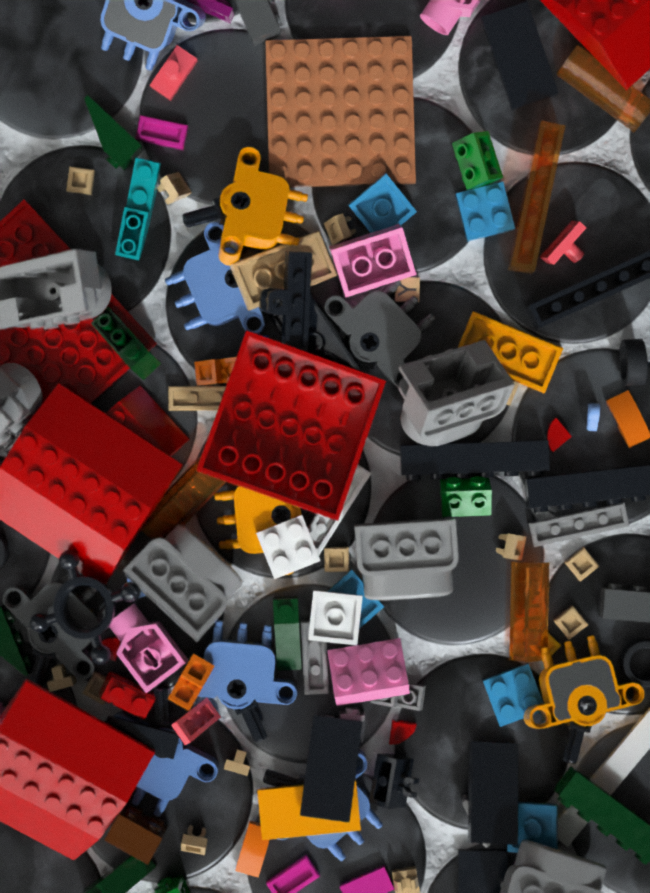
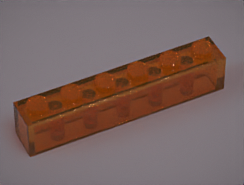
[507,121,565,274]

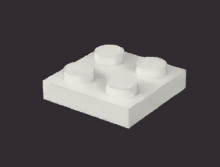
[256,515,321,579]
[308,590,363,645]

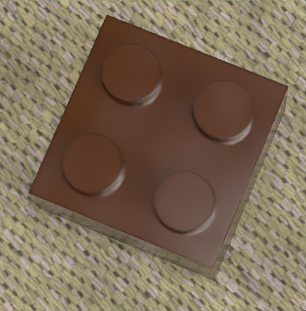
[104,804,167,865]

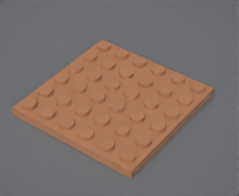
[265,36,416,188]

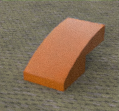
[194,357,236,386]
[606,390,650,448]
[168,654,214,711]
[235,820,270,878]

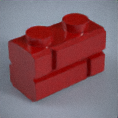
[99,671,156,719]

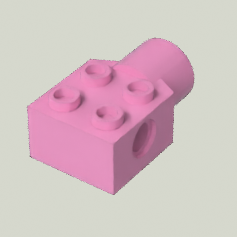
[420,0,481,35]
[109,603,188,693]

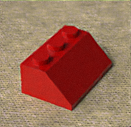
[106,386,190,456]

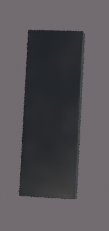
[106,715,179,759]

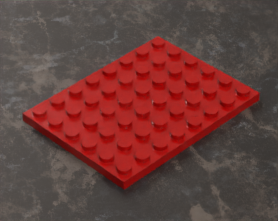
[0,199,157,404]

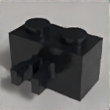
[369,753,420,809]

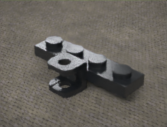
[259,251,312,352]

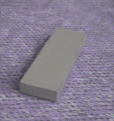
[301,620,329,695]

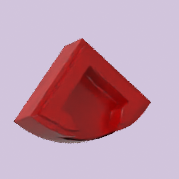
[547,418,572,452]
[102,636,121,662]
[389,719,417,745]

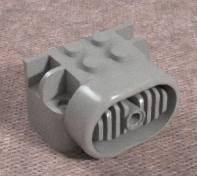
[0,249,112,330]
[399,340,515,446]
[0,363,43,451]
[354,518,458,600]
[124,524,242,643]
[500,839,607,893]

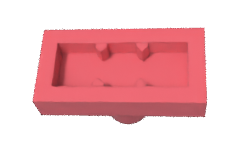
[150,45,198,101]
[540,221,586,265]
[171,697,221,745]

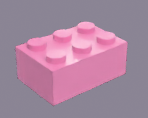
[329,224,416,297]
[327,638,410,706]

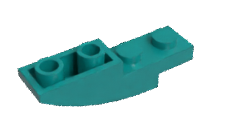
[115,157,161,260]

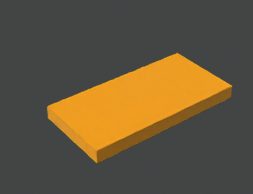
[458,311,563,394]
[257,779,361,840]

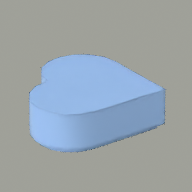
[586,403,600,431]

